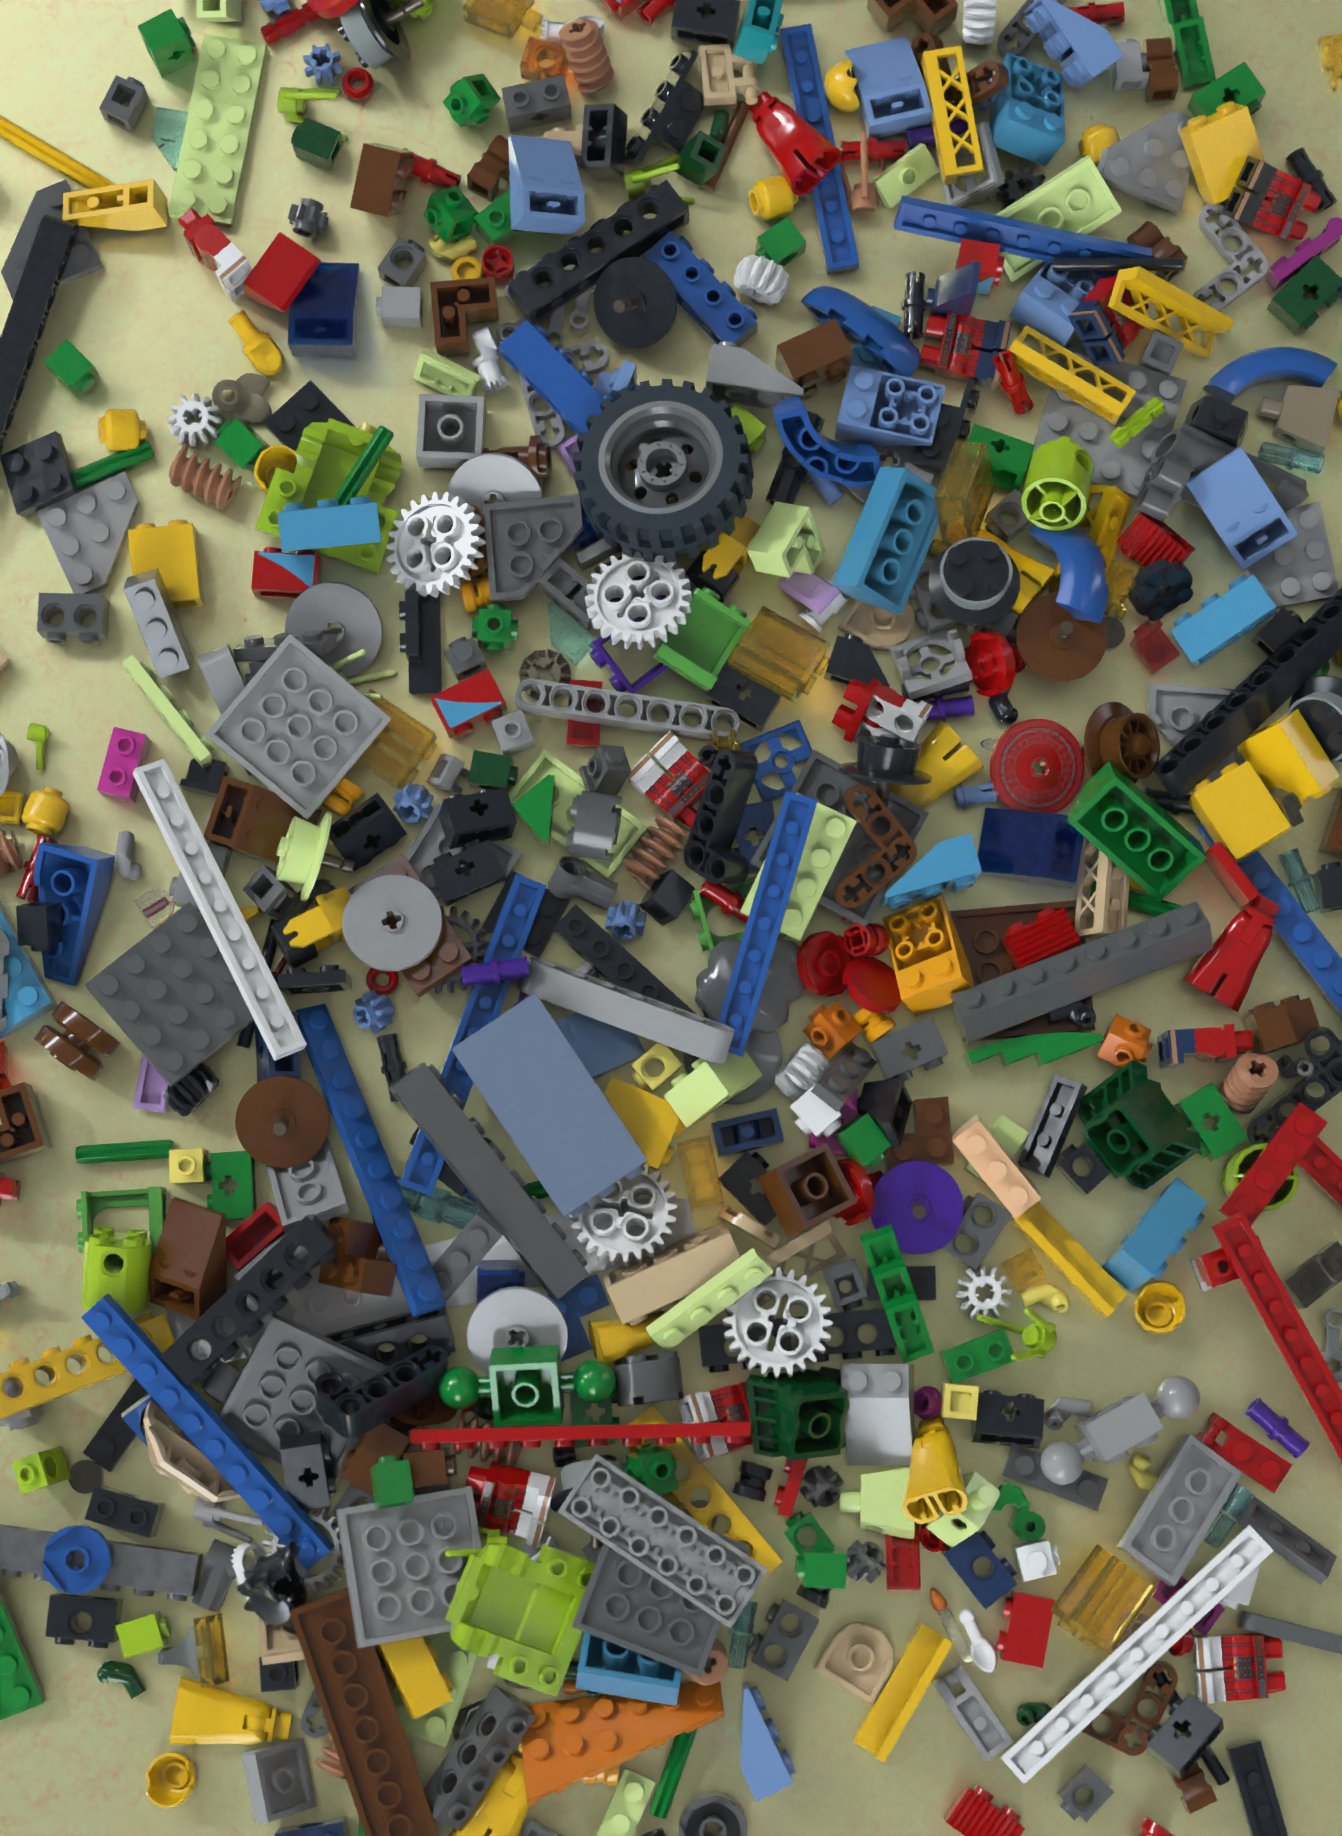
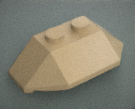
[143,1401,242,1503]

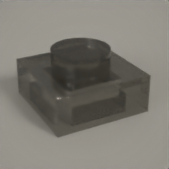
[1269,787,1304,828]

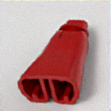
[749,91,841,196]
[1183,894,1281,1012]

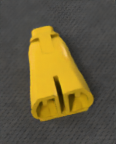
[943,520,1056,618]
[890,720,984,809]
[588,1309,708,1364]
[902,1416,968,1524]
[170,1677,293,1745]
[448,1742,529,1836]

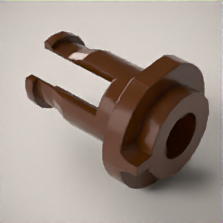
[482,435,552,487]

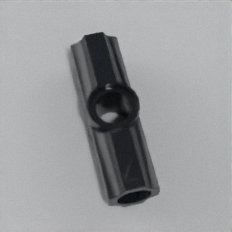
[765,411,825,506]

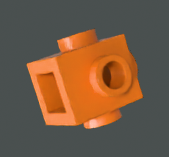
[802,1001,863,1060]
[1097,1014,1153,1068]

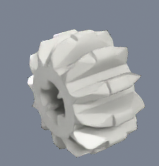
[963,0,996,45]
[733,254,789,305]
[167,392,223,449]
[775,1043,829,1100]
[955,1264,1012,1319]

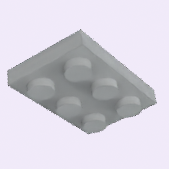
[266,1137,350,1234]

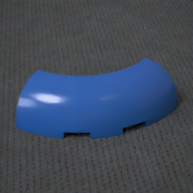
[801,286,920,378]
[1203,347,1338,404]
[773,396,880,487]
[1028,524,1109,623]

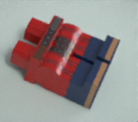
[1068,272,1149,366]
[918,311,1012,390]
[1157,1024,1253,1069]

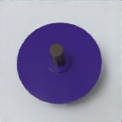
[871,1161,964,1254]

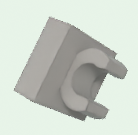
[426,754,470,793]

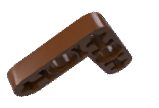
[911,33,1009,120]
[834,785,917,908]
[1056,1661,1178,1756]

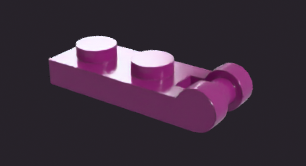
[1266,217,1342,291]

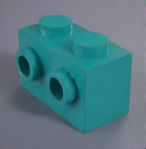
[733,0,784,65]

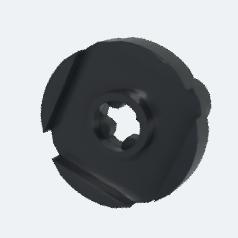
[1128,559,1194,621]

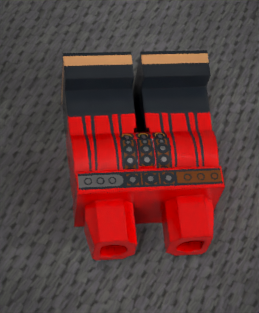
[1222,156,1322,240]

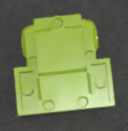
[255,418,402,574]
[445,1542,596,1697]

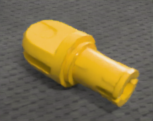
[228,309,284,376]

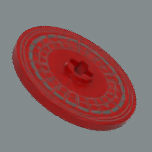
[990,719,1084,817]

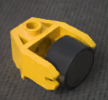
[685,515,760,603]
[271,886,350,968]

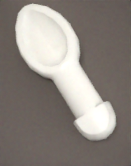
[959,1609,997,1673]

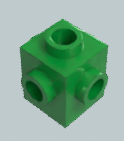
[443,74,501,127]
[423,186,478,243]
[472,604,519,653]
[625,1443,679,1495]

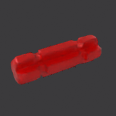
[260,2,320,44]

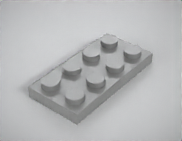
[1117,1434,1243,1586]

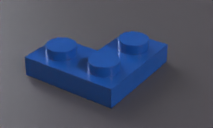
[547,1274,610,1362]

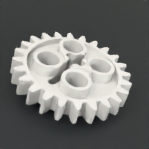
[386,492,486,598]
[585,551,692,650]
[569,1164,678,1266]
[723,1268,833,1379]

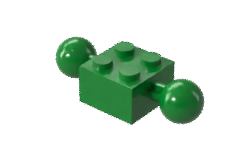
[438,1345,616,1427]

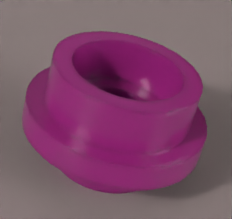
[914,1386,942,1420]

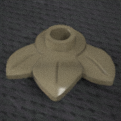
[212,373,272,424]

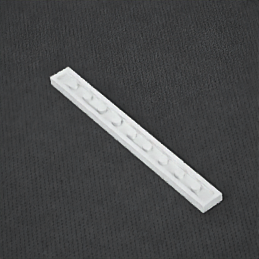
[133,758,307,1061]
[1001,1525,1274,1784]

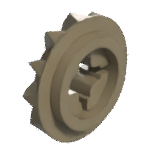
[519,649,571,700]

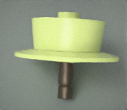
[276,812,354,902]

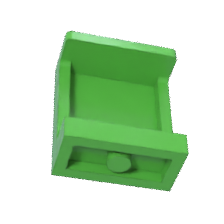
[651,587,751,691]

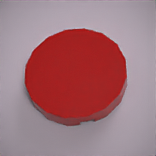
[797,931,854,997]
[842,956,902,1014]

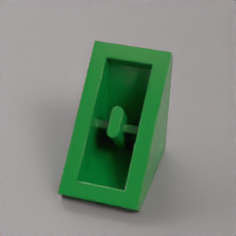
[512,775,556,845]

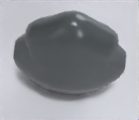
[695,938,805,1034]

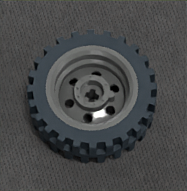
[573,379,754,563]

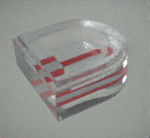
[134,889,175,929]

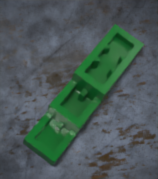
[1159,0,1216,88]
[964,1032,1104,1067]
[859,1224,935,1364]

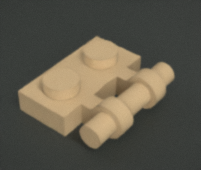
[698,44,760,106]

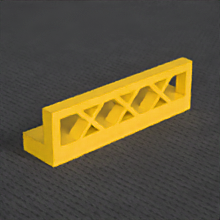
[921,45,984,185]
[1108,266,1234,358]
[1008,325,1136,425]
[1048,484,1133,594]
[1010,1201,1128,1318]
[853,1622,953,1762]

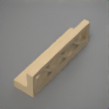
[1075,834,1130,940]
[724,1220,847,1317]

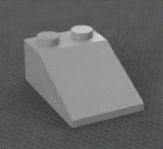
[706,341,804,410]
[842,1364,914,1466]

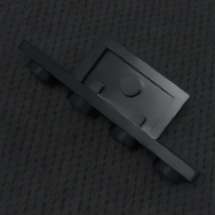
[625,50,705,164]
[911,378,980,500]
[399,589,442,695]

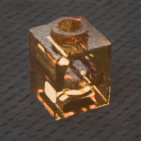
[520,36,570,81]

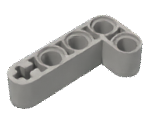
[197,643,252,775]

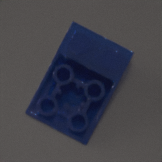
[288,262,360,357]
[977,807,1084,889]

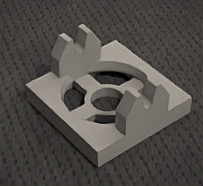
[933,122,1005,207]
[889,627,972,700]

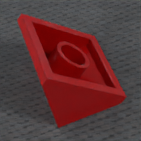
[243,232,321,313]

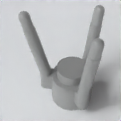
[193,1496,264,1543]

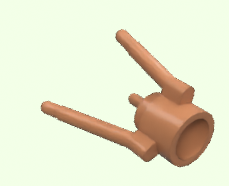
[839,130,886,214]

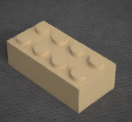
[602,1222,740,1325]

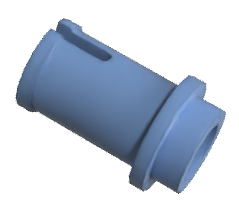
[806,471,845,506]
[953,781,997,810]

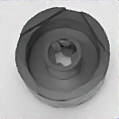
[565,790,623,862]
[613,1351,685,1407]
[679,1791,748,1836]

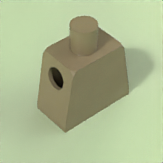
[1258,385,1340,457]

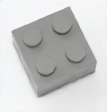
[416,394,486,469]

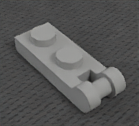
[931,1661,1014,1762]

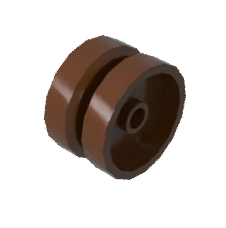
[34,1001,121,1081]

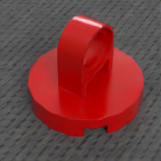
[964,630,1026,697]
[833,1158,883,1226]

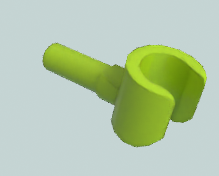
[27,723,50,770]

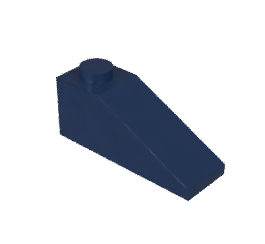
[926,261,981,317]

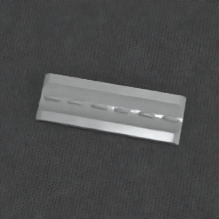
[558,1454,769,1629]

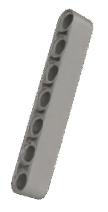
[514,679,740,742]
[520,957,735,1064]

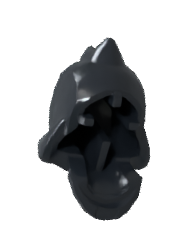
[237,1540,307,1630]

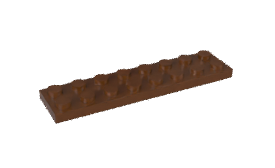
[289,1587,439,1836]

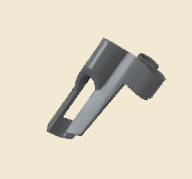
[1134,423,1309,522]

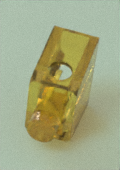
[462,0,543,38]

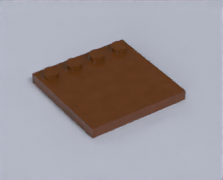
[950,900,1095,1042]

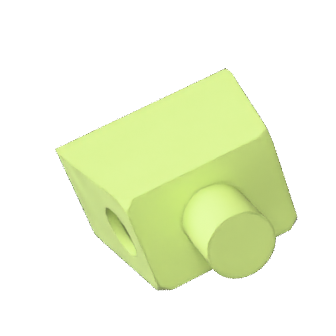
[840,1467,915,1539]
[926,1472,1000,1548]

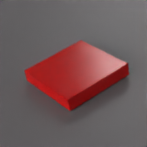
[1204,842,1259,909]

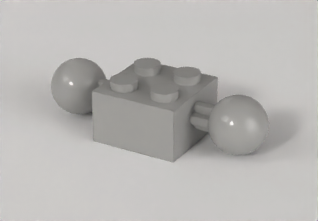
[1040,1376,1200,1485]

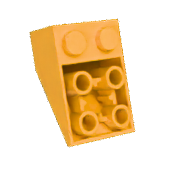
[883,894,975,1017]

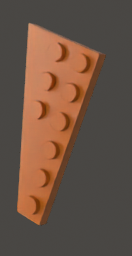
[521,1681,725,1807]

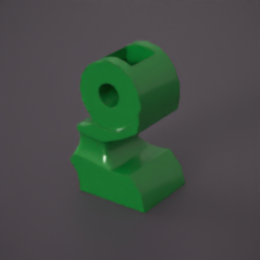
[992,1480,1046,1542]

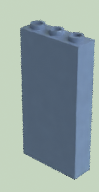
[451,993,648,1218]

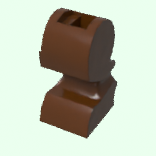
[1143,37,1179,103]
[467,135,509,203]
[1127,221,1188,283]
[1167,1762,1218,1814]

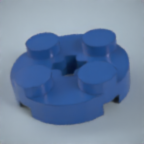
[42,1525,113,1594]

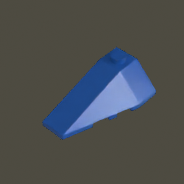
[33,842,116,986]

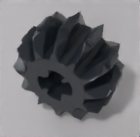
[995,164,1046,211]
[163,1063,219,1117]

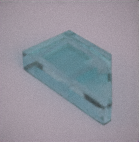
[151,107,188,171]
[548,601,595,666]

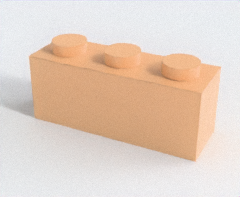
[952,1114,1042,1219]

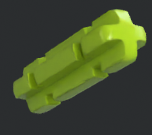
[1109,397,1166,448]

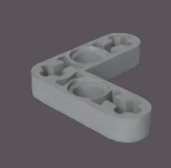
[1192,203,1269,312]
[519,341,609,450]

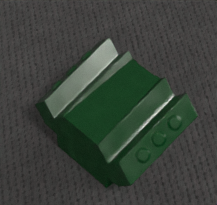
[1078,1060,1201,1190]
[747,1366,850,1461]

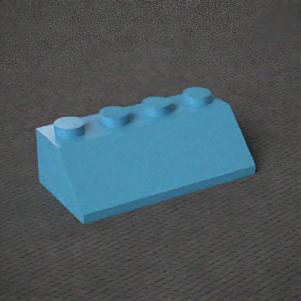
[832,467,949,615]
[0,901,58,1039]

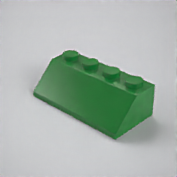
[1067,761,1207,902]

